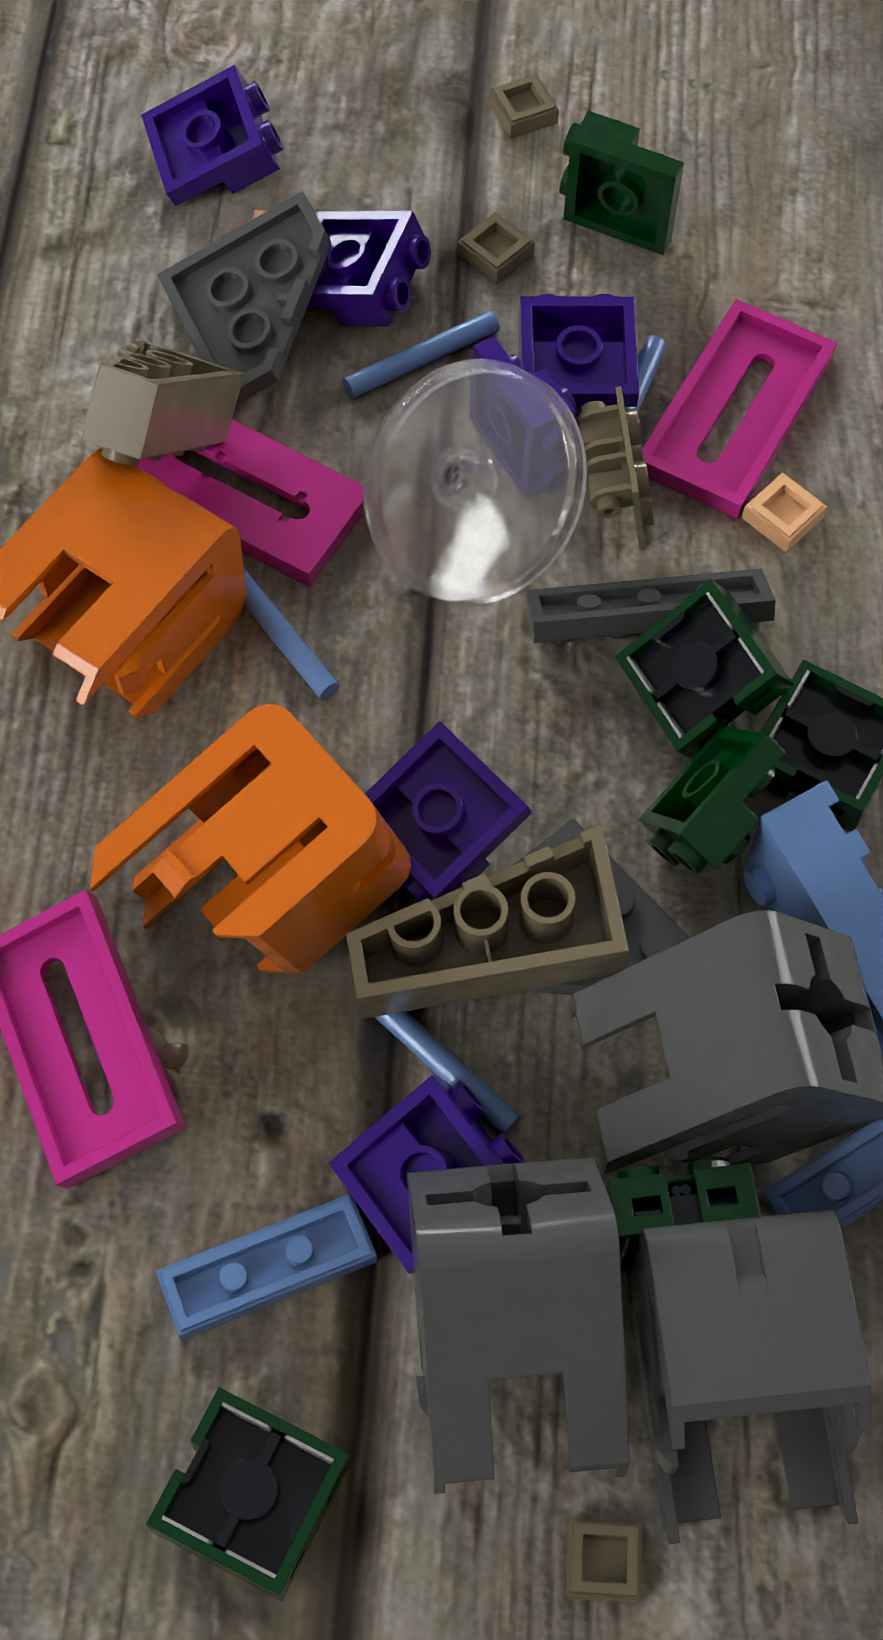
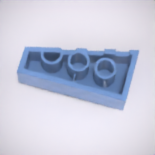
[743,780,883,1054]

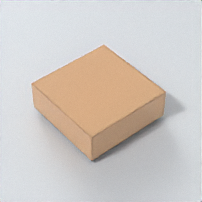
[742,472,827,552]

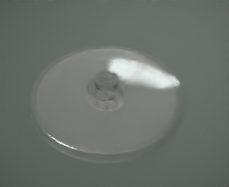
[363,359,587,604]

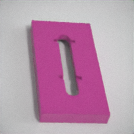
[642,299,837,519]
[137,419,372,587]
[0,889,186,1189]

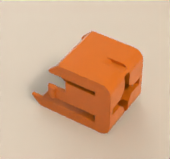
[0,448,247,719]
[90,704,411,974]

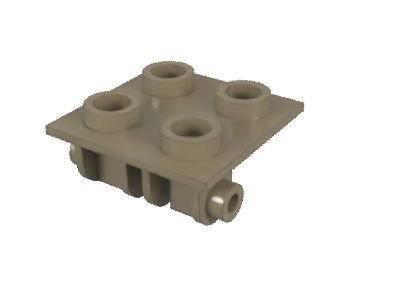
[577,386,654,550]

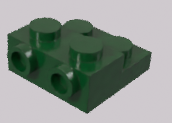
[559,110,684,255]
[638,726,785,875]

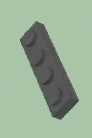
[525,568,776,644]

